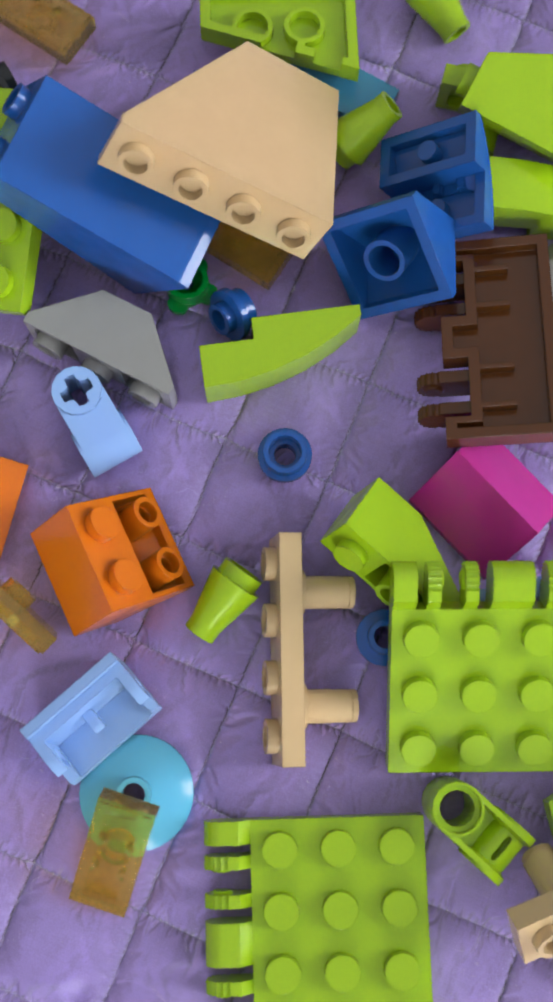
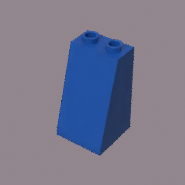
[0,75,221,294]

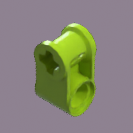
[421,776,536,887]

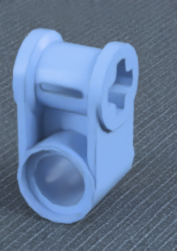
[51,366,143,478]

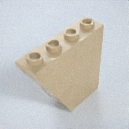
[97,41,339,259]

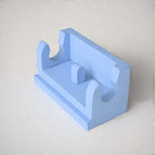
[19,652,162,785]

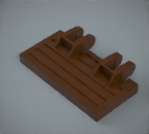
[414,233,553,448]

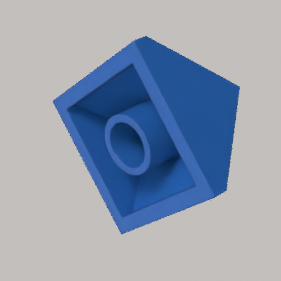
[322,191,456,320]

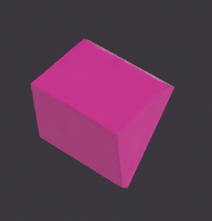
[408,445,553,580]

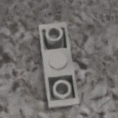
[23,290,178,409]

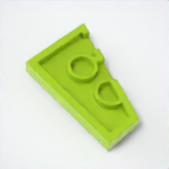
[200,0,359,82]

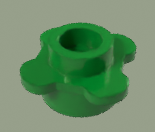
[167,259,217,315]

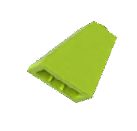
[455,52,553,163]

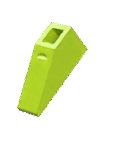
[320,477,459,606]

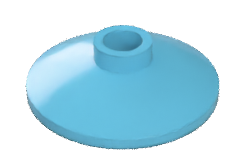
[79,734,194,852]

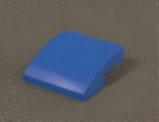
[379,110,494,239]

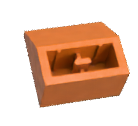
[30,488,195,637]

